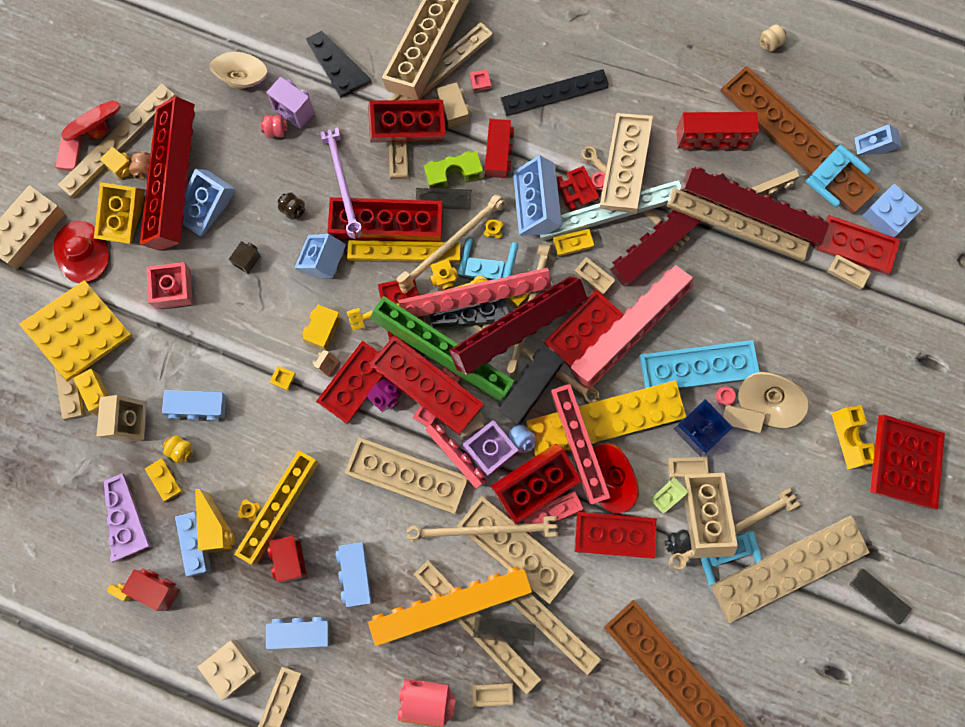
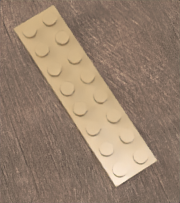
[710,516,869,623]

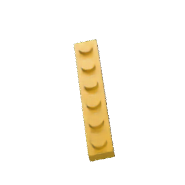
[347,241,460,263]

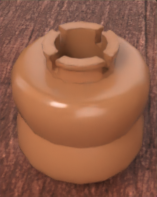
[129,151,151,180]

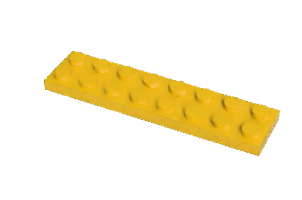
[526,380,686,456]

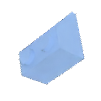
[295,234,346,278]

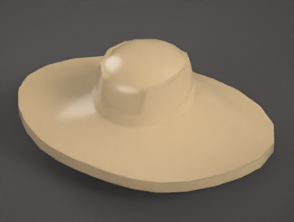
[210,52,267,89]
[738,372,809,428]

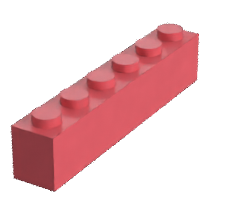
[550,384,610,504]

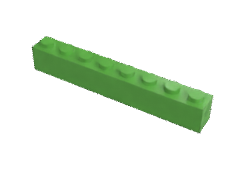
[370,296,514,403]

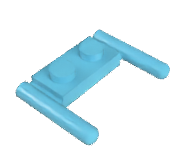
[805,144,871,207]
[457,237,518,280]
[700,531,762,590]

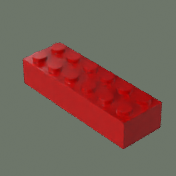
[327,197,443,242]

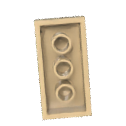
[0,185,66,270]
[682,473,738,558]

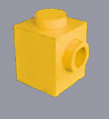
[99,147,131,180]

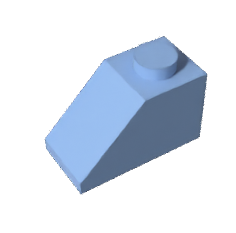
[854,125,902,155]

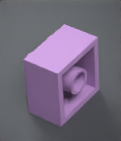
[266,77,315,129]
[463,420,518,478]

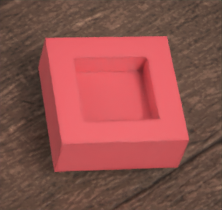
[470,69,491,92]

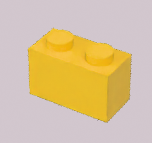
[302,305,341,351]
[74,369,109,416]

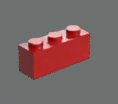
[485,118,514,178]

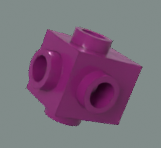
[367,378,402,413]

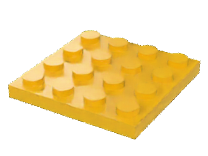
[19,280,132,382]

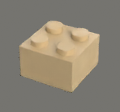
[97,395,147,442]
[197,640,260,701]

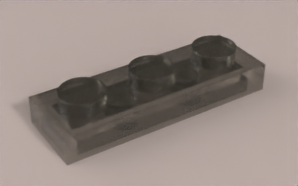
[416,187,472,210]
[849,569,912,625]
[472,616,536,646]

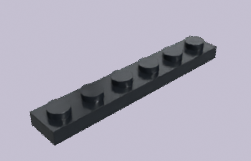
[501,69,609,116]

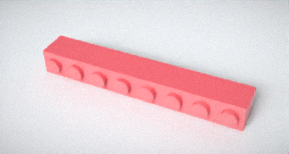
[571,265,693,390]

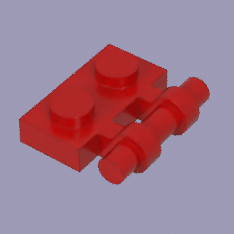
[556,166,599,211]

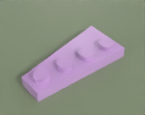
[104,473,151,563]

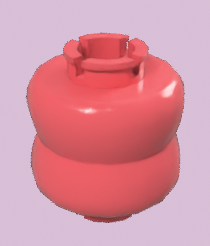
[261,114,288,138]

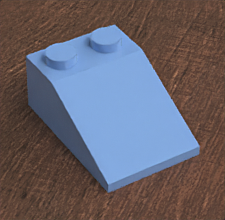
[182,169,235,237]

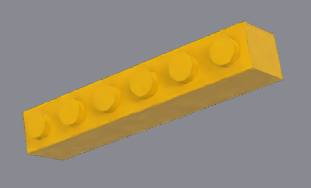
[234,450,319,566]

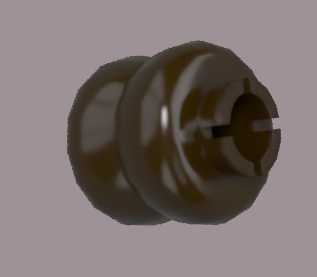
[277,192,305,220]

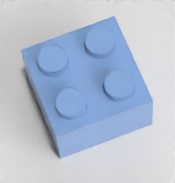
[862,184,923,237]

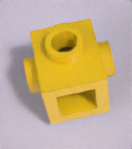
[430,259,458,291]

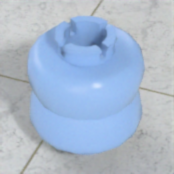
[508,425,536,453]

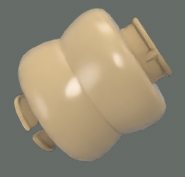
[760,25,787,51]

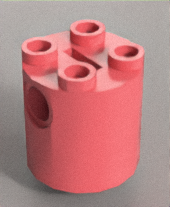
[398,679,456,727]

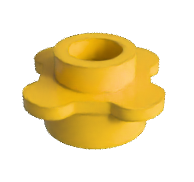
[484,219,503,239]
[237,499,260,522]

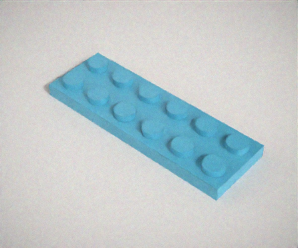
[639,340,759,389]

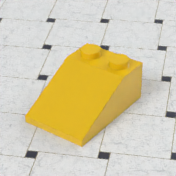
[94,182,145,244]
[195,489,235,553]

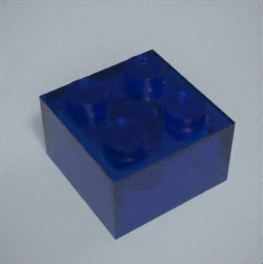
[674,399,733,457]

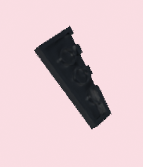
[306,31,372,98]
[429,298,509,328]

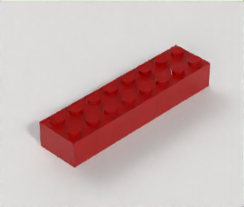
[140,96,195,251]

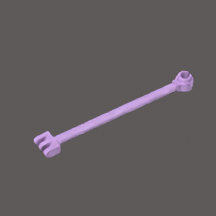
[320,127,363,239]

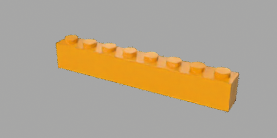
[368,566,532,646]

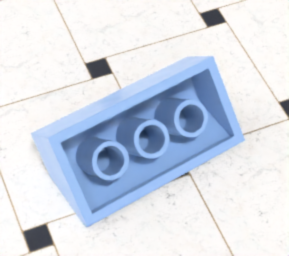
[513,155,562,236]

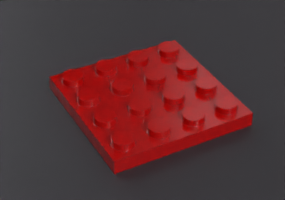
[870,414,945,510]

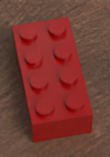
[368,100,446,143]
[676,112,759,150]
[490,443,582,524]

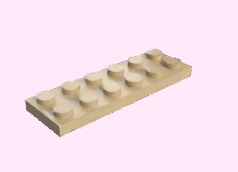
[600,113,653,213]
[344,437,468,515]
[456,496,574,604]

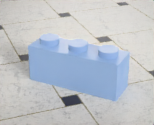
[162,390,227,422]
[175,512,212,577]
[336,542,372,607]
[266,617,330,649]

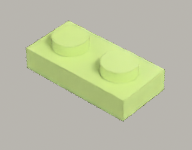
[650,477,688,514]

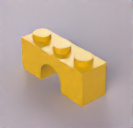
[831,405,875,470]

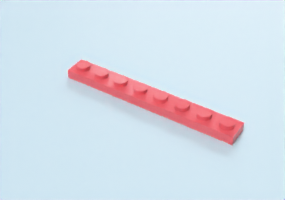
[398,268,551,317]

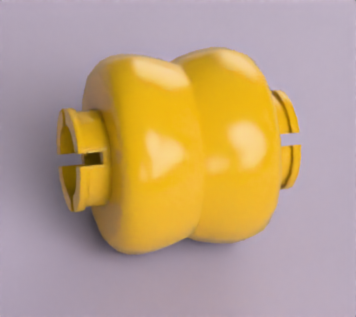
[163,435,193,464]

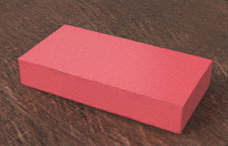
[56,135,83,171]

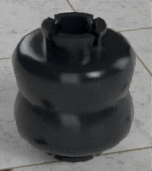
[664,529,692,555]

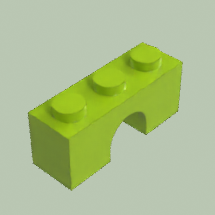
[424,151,483,192]

